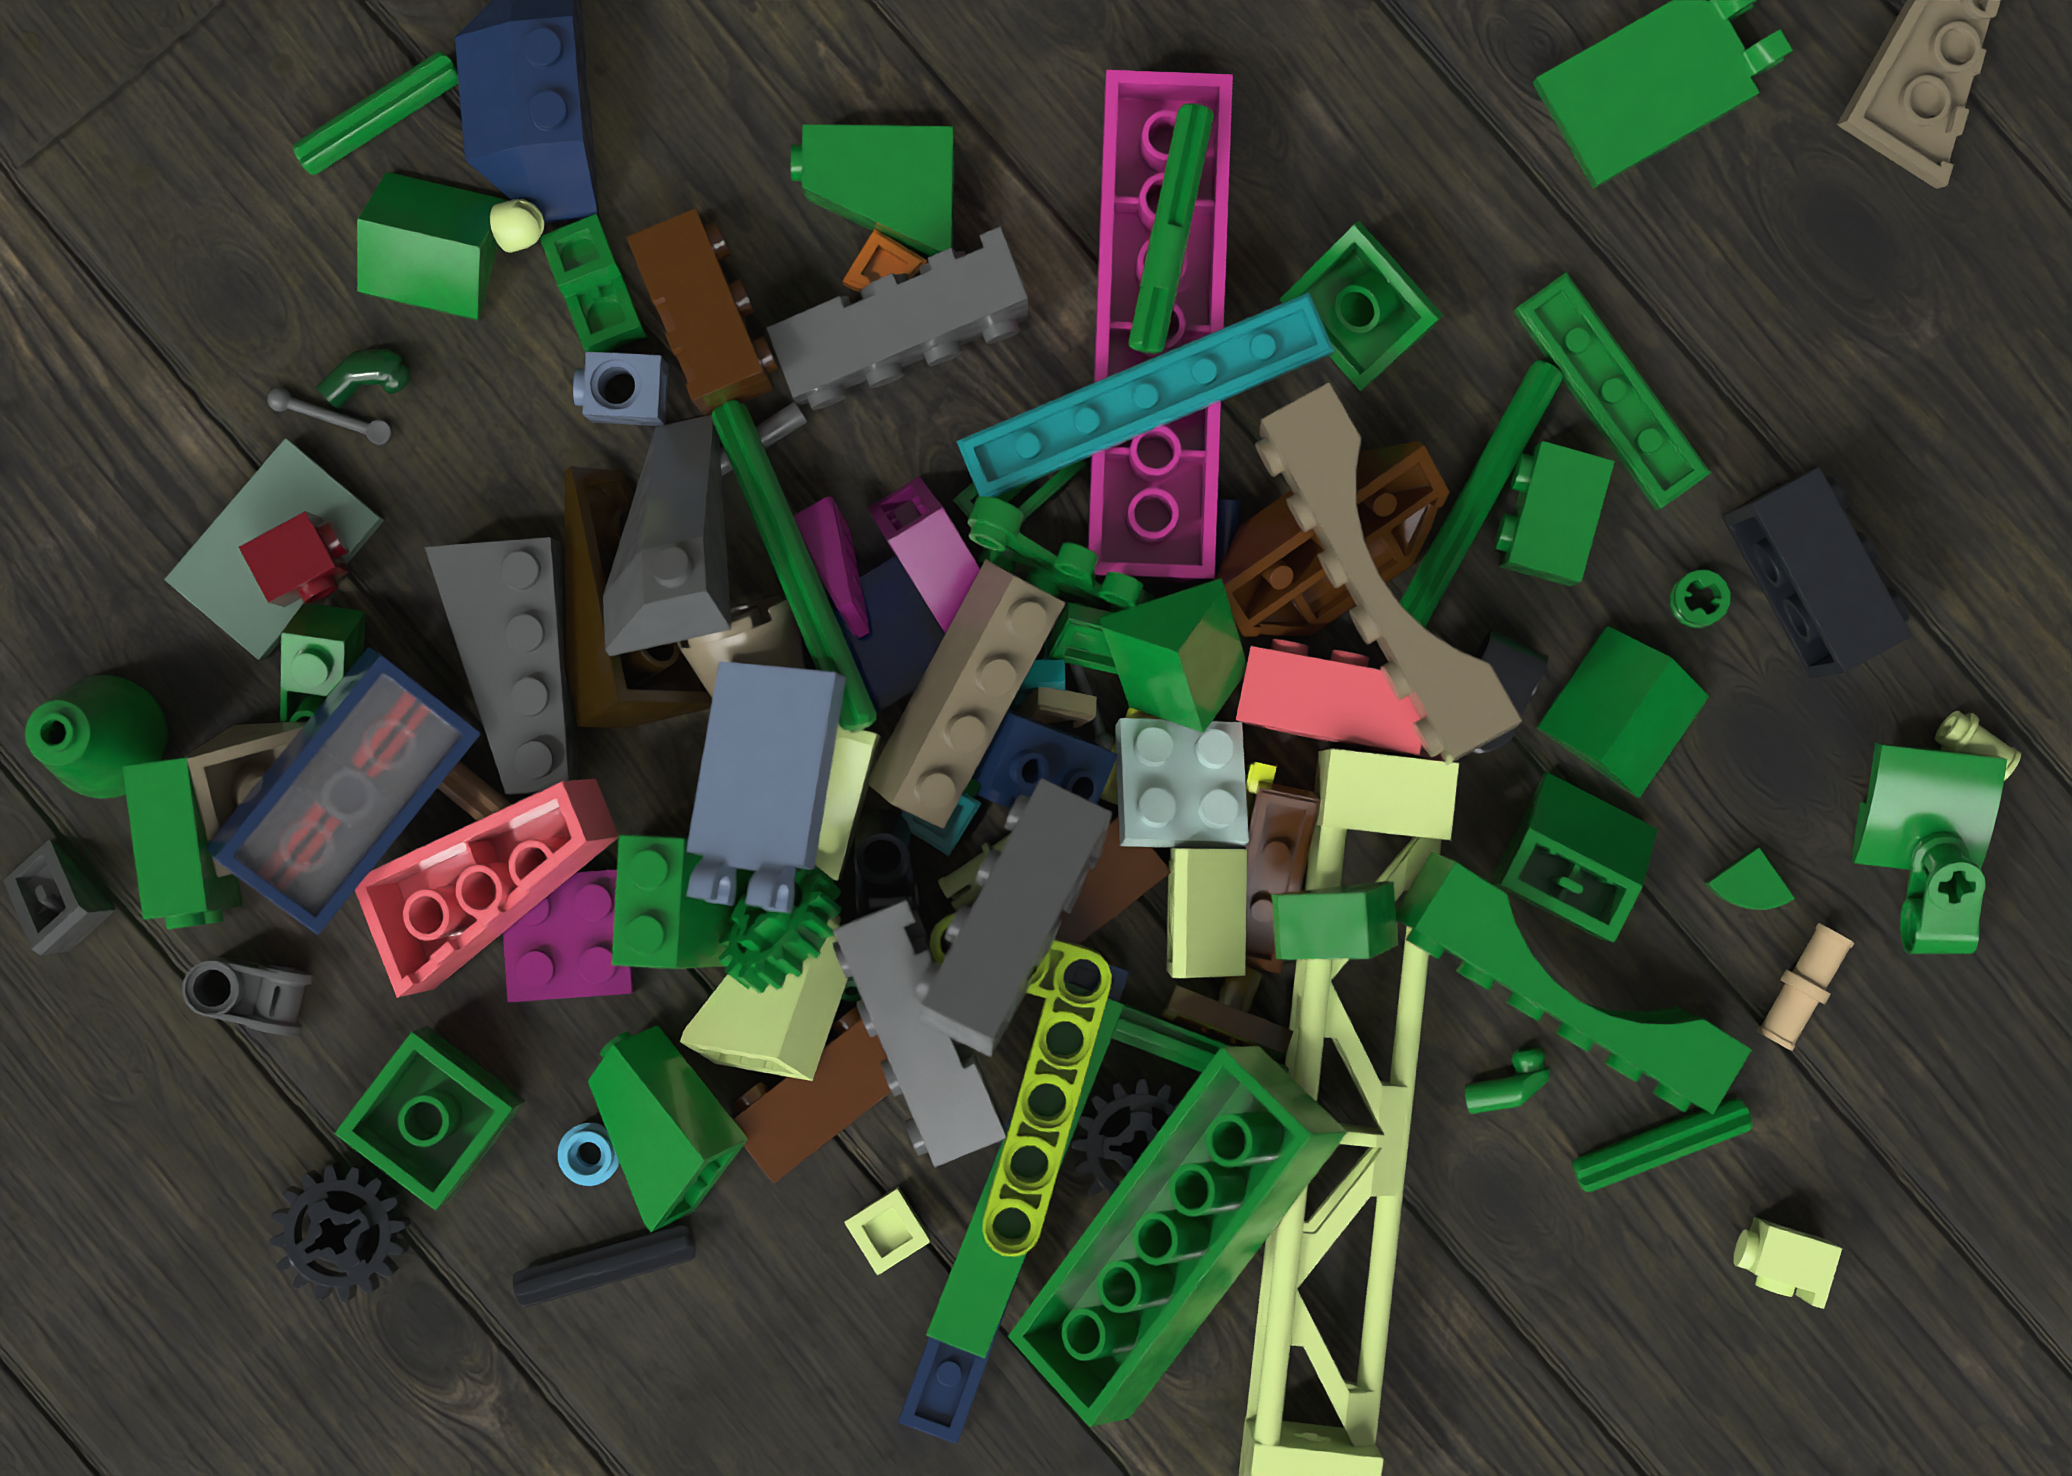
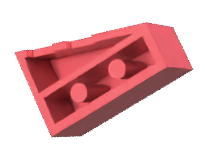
[1236,639,1443,761]

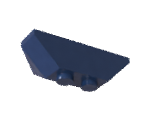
[455,0,600,223]

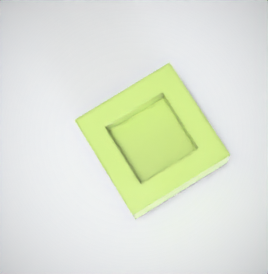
[844,1186,931,1276]

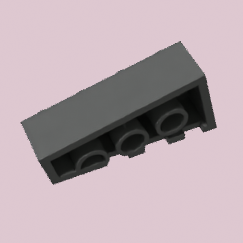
[767,226,1028,410]
[425,537,580,795]
[915,778,1112,1057]

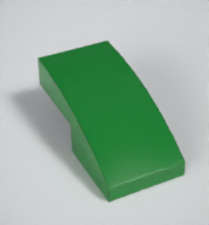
[539,214,647,353]

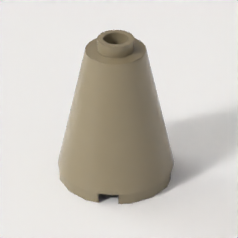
[677,594,805,699]

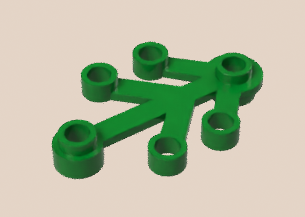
[967,496,1156,613]

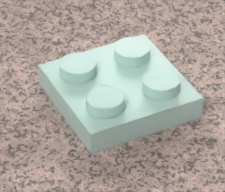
[1115,718,1249,849]

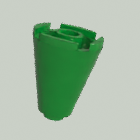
[25,675,169,799]

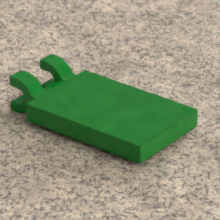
[1533,0,1793,190]

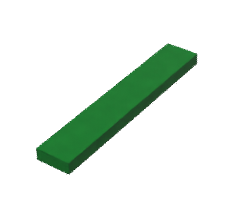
[926,980,1124,1359]

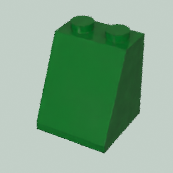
[612,834,756,969]

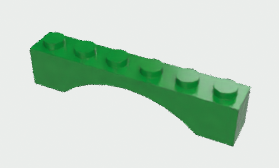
[1396,852,1752,1114]

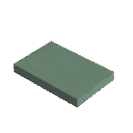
[164,438,384,661]

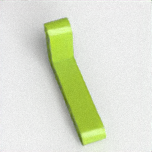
[930,912,1112,1257]

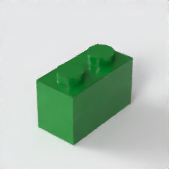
[1494,441,1615,587]

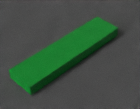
[1513,272,1711,511]

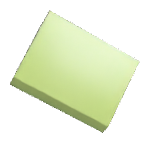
[1166,847,1247,978]

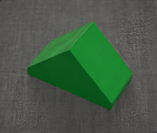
[1272,881,1398,960]

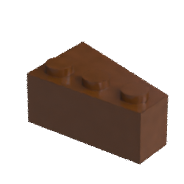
[627,208,778,416]

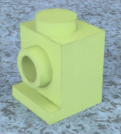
[1734,1217,1842,1309]

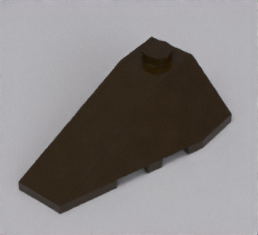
[564,466,713,728]

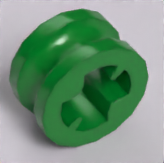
[1669,570,1730,628]

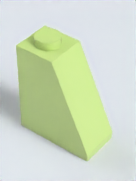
[815,723,883,881]
[680,915,848,1081]

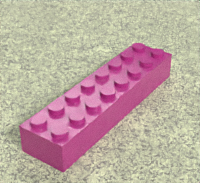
[1087,70,1233,584]

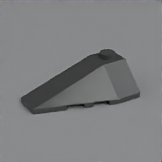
[603,414,732,656]

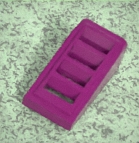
[793,497,870,638]

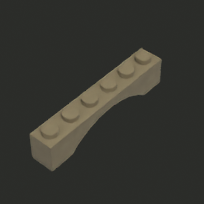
[1255,383,1522,765]

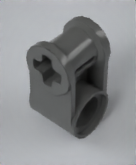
[182,957,314,1036]

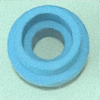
[558,1122,620,1186]

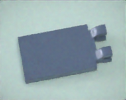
[687,661,846,913]

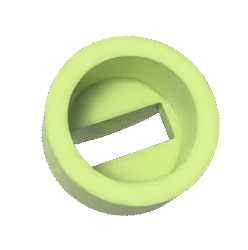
[490,199,545,253]

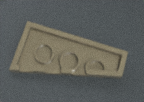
[1837,0,2001,189]

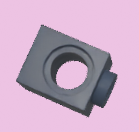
[573,352,669,426]

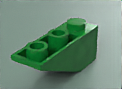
[280,603,365,766]

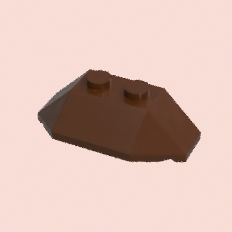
[1214,441,1450,637]

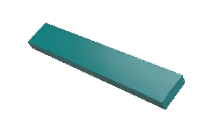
[957,293,1334,497]

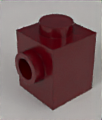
[239,511,350,607]

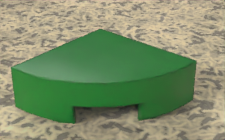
[1704,847,1795,910]

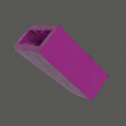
[867,476,980,634]

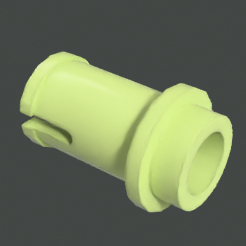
[1935,711,2021,781]

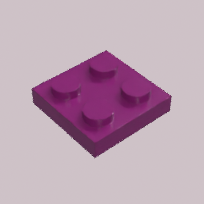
[503,869,635,1002]

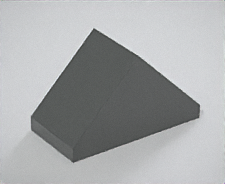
[3,839,116,956]

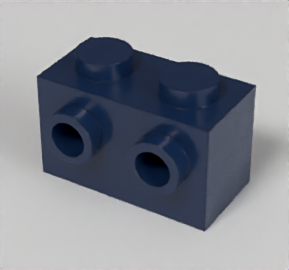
[971,709,1118,808]

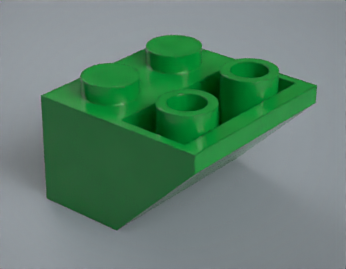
[1489,772,1658,943]

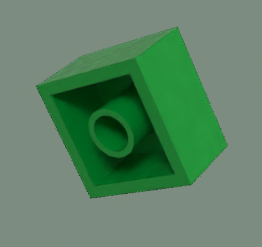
[334,1026,526,1211]

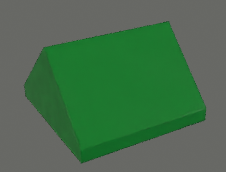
[357,172,507,321]
[1279,221,1443,392]
[1099,578,1247,733]
[1536,626,1709,798]

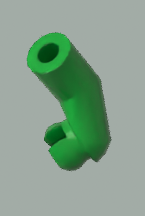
[1465,1047,1551,1114]

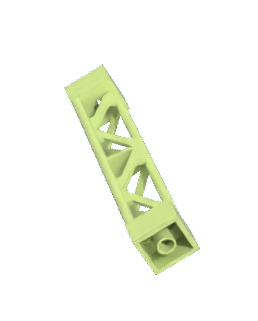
[1239,749,1459,1476]

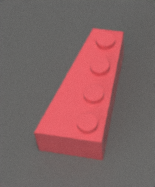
[355,778,619,998]

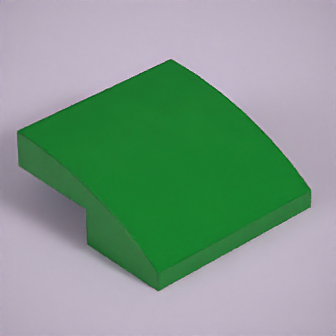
[1851,742,2008,870]

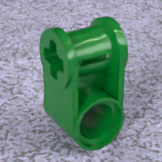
[1900,832,1986,954]

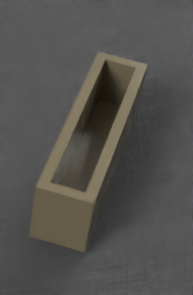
[866,560,1065,829]

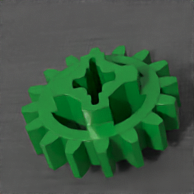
[718,865,841,993]

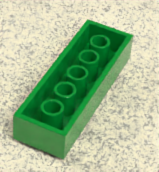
[1008,1046,1348,1427]

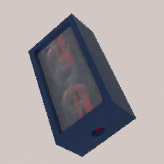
[206,647,481,935]

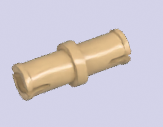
[1757,923,1854,1051]

